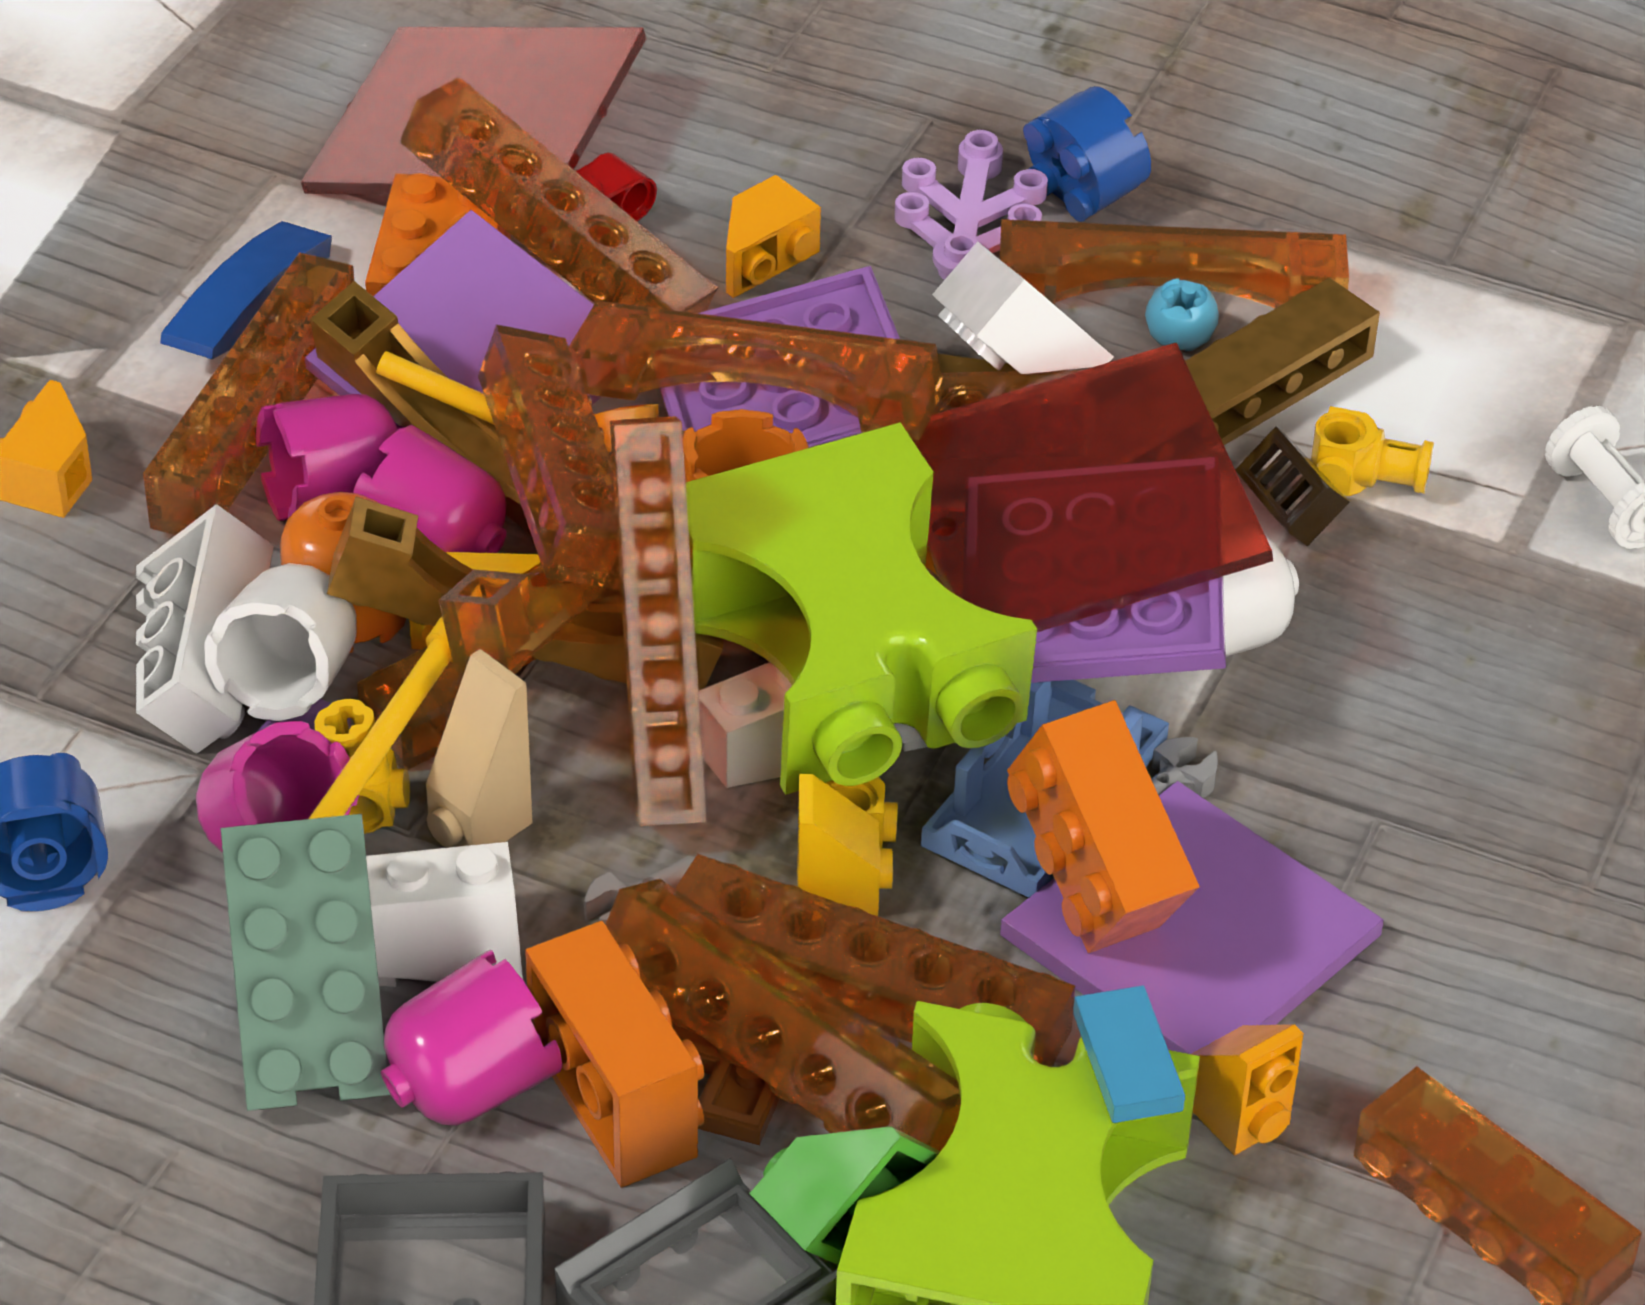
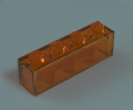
[1353,1066,1642,1305]

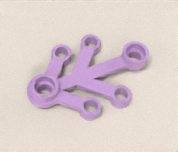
[895,130,1048,280]

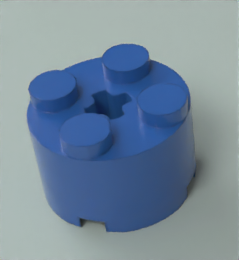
[1023,86,1151,222]
[0,753,108,911]

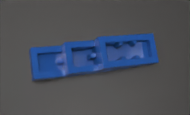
[160,221,332,359]

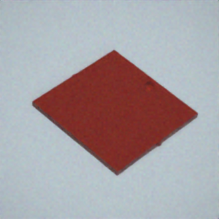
[301,27,646,198]
[902,342,1273,632]

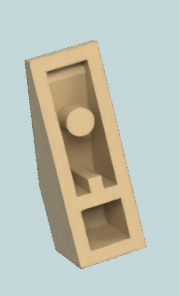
[426,649,533,848]

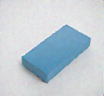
[1073,985,1185,1123]

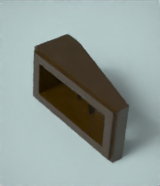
[1235,426,1350,546]

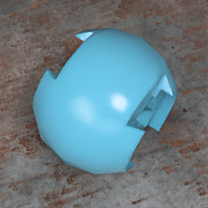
[1145,278,1219,351]

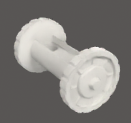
[1545,406,1645,549]

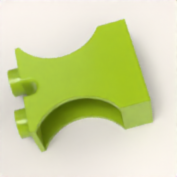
[661,422,1037,795]
[836,1001,1200,1305]

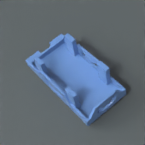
[921,680,1169,898]

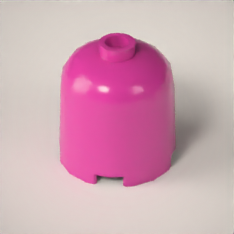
[256,394,404,521]
[353,425,507,553]
[196,721,359,853]
[381,950,563,1126]

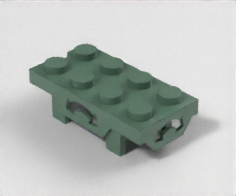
[220,814,390,1112]

